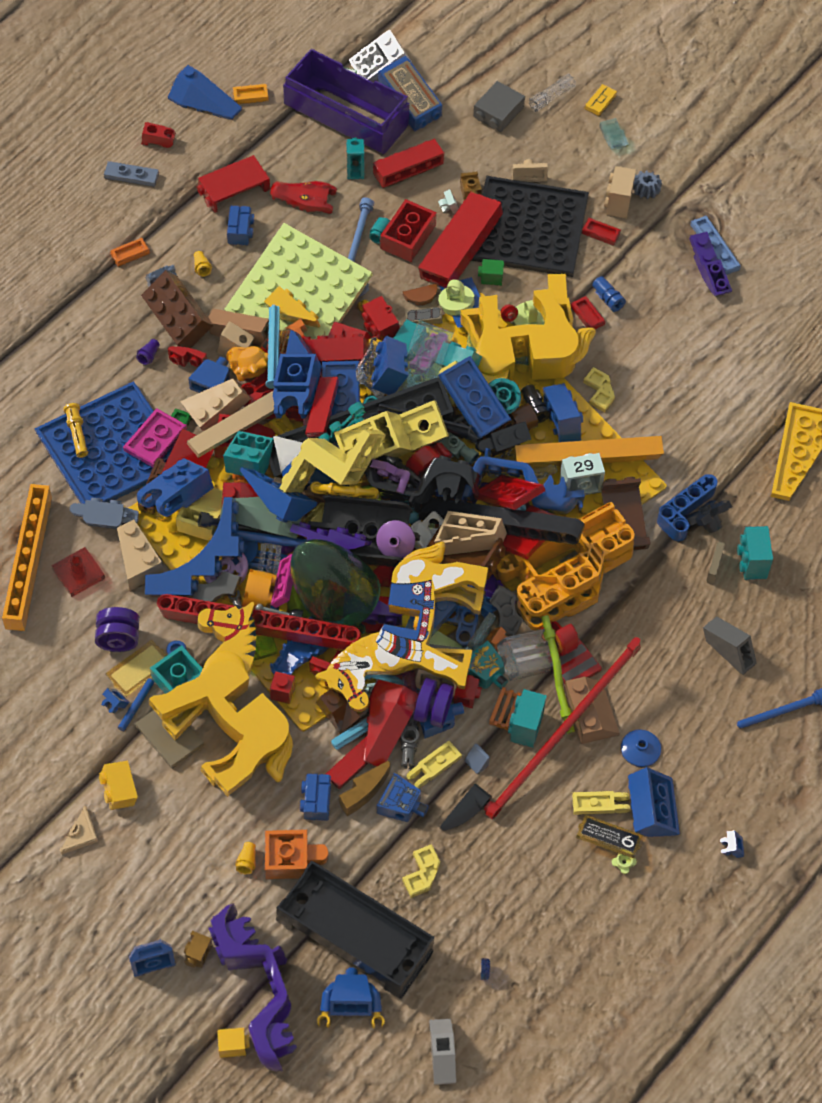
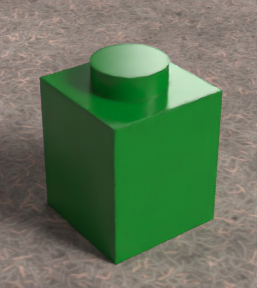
[478,259,504,286]

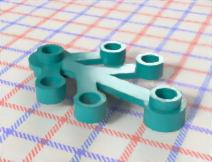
[319,401,366,444]

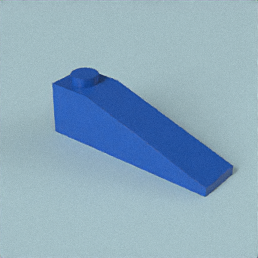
[240,467,318,523]

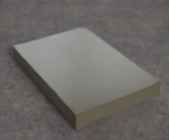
[135,710,204,769]

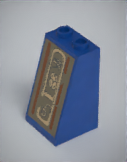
[378,56,442,131]

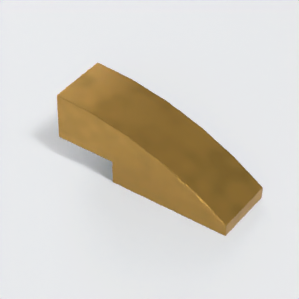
[339,761,390,816]

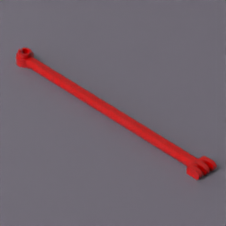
[484,637,641,819]

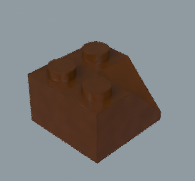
[316,690,370,734]

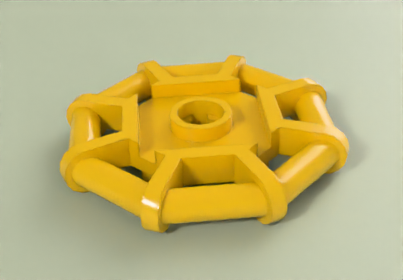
[310,482,380,499]

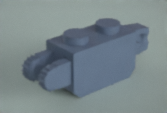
[69,498,139,529]

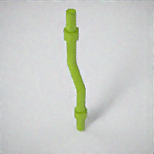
[541,615,575,734]

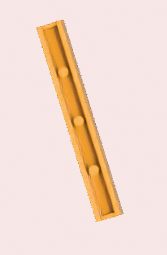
[512,436,664,468]

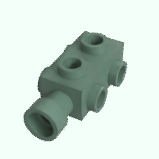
[427,428,479,465]

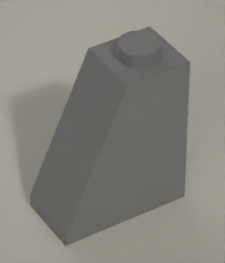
[703,616,757,675]

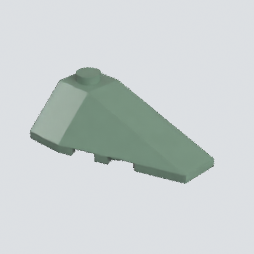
[219,497,301,539]

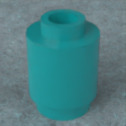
[369,217,390,244]

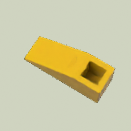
[264,286,320,328]

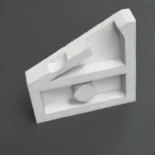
[273,436,302,474]

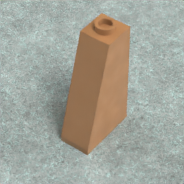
[208,309,269,347]

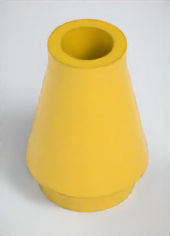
[194,251,212,277]
[235,842,256,875]

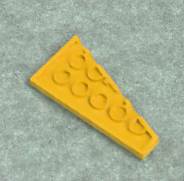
[771,402,822,501]

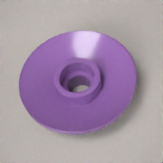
[376,520,415,558]

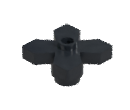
[685,500,733,533]

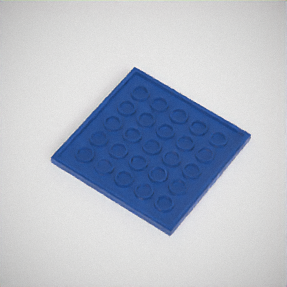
[34,381,175,504]

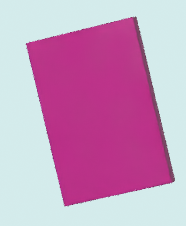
[123,408,187,467]

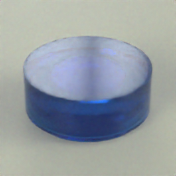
[480,958,490,980]

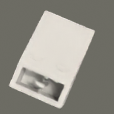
[349,30,412,81]

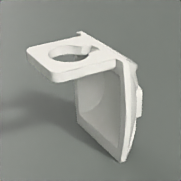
[411,511,444,550]

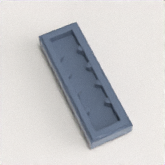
[104,161,159,187]

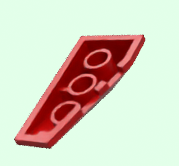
[364,679,419,767]

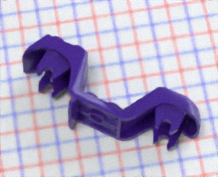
[209,903,297,1071]

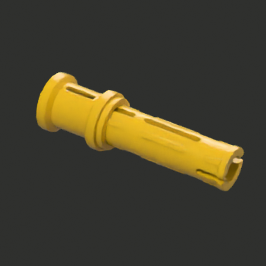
[63,403,88,458]

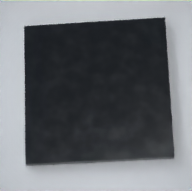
[471,176,589,277]

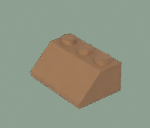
[564,677,620,744]

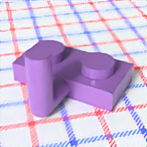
[370,459,410,494]

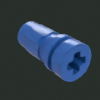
[592,276,626,312]

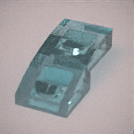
[599,118,629,150]

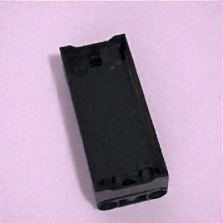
[276,860,435,1000]

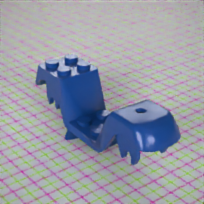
[434,448,579,515]

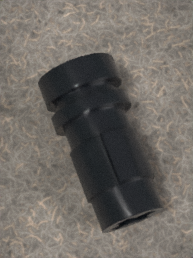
[521,384,550,423]

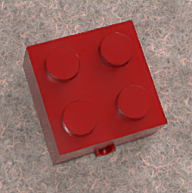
[362,296,400,341]

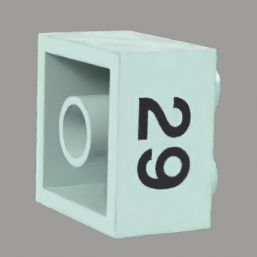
[559,453,605,495]

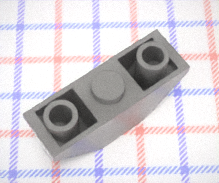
[429,1019,456,1085]

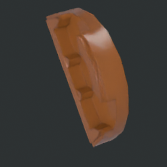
[403,283,438,306]

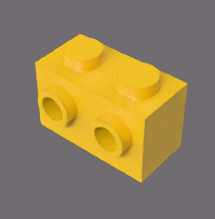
[99,761,138,810]

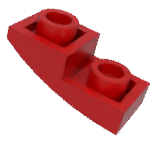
[168,346,207,367]

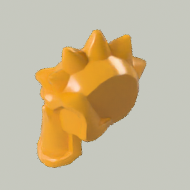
[226,346,268,382]

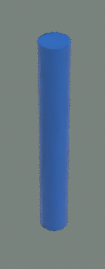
[118,678,155,731]

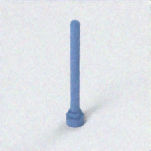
[348,198,374,262]

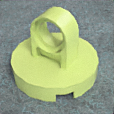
[439,280,475,315]
[512,300,544,326]

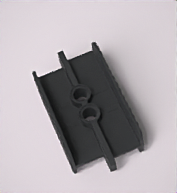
[308,494,420,567]

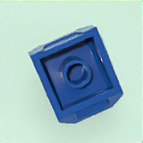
[129,939,176,977]

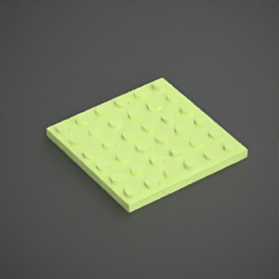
[224,223,373,339]

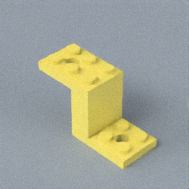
[334,400,449,460]
[280,430,386,492]

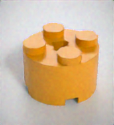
[242,569,277,609]

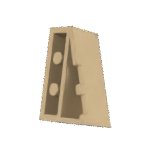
[180,378,251,431]
[434,511,507,555]
[117,520,164,591]

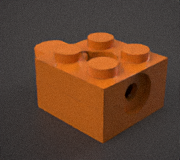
[265,830,329,879]

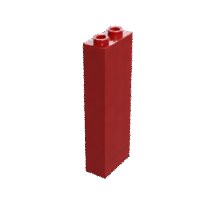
[418,192,503,288]

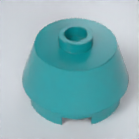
[489,378,521,414]

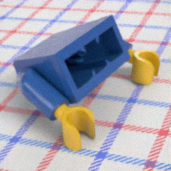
[317,968,385,1028]

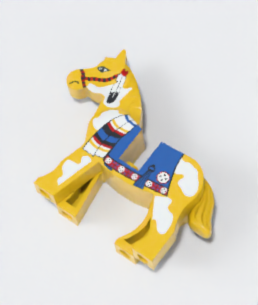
[315,542,488,712]

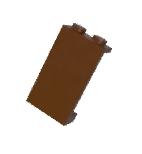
[601,477,651,551]
[426,525,506,580]

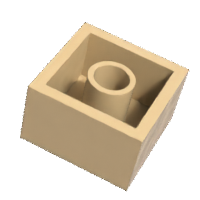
[604,166,636,219]

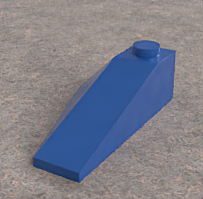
[168,65,242,120]

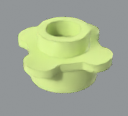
[612,850,637,874]

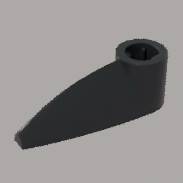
[439,784,492,831]

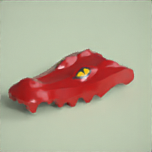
[270,181,337,214]

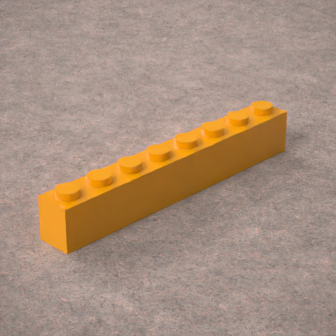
[2,484,52,631]

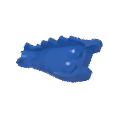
[270,615,337,675]

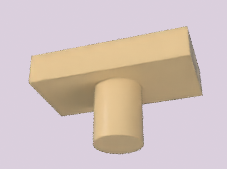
[512,159,548,182]

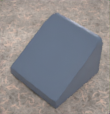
[465,744,489,774]

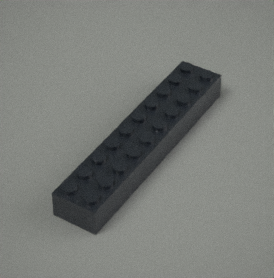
[269,377,454,478]

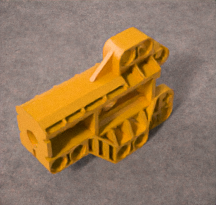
[496,502,634,631]

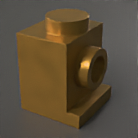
[460,171,482,200]
[184,931,213,968]

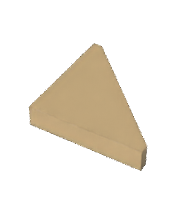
[60,806,98,855]

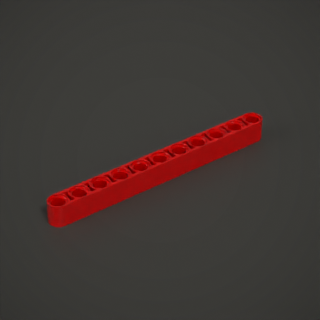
[157,594,362,650]

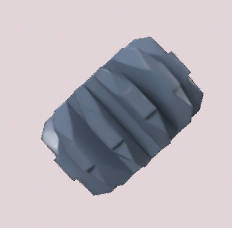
[633,170,662,200]

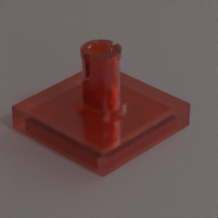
[51,547,105,597]

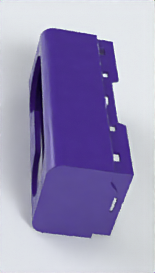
[283,49,410,154]

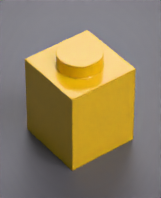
[218,1028,250,1058]

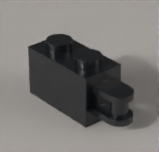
[475,421,531,452]

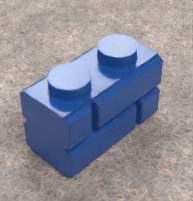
[227,206,255,245]
[300,774,331,821]

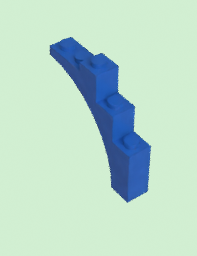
[145,497,246,596]

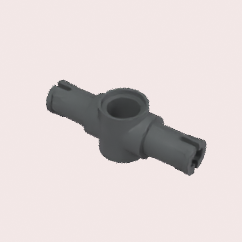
[401,709,419,769]

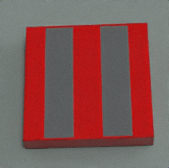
[546,639,602,684]

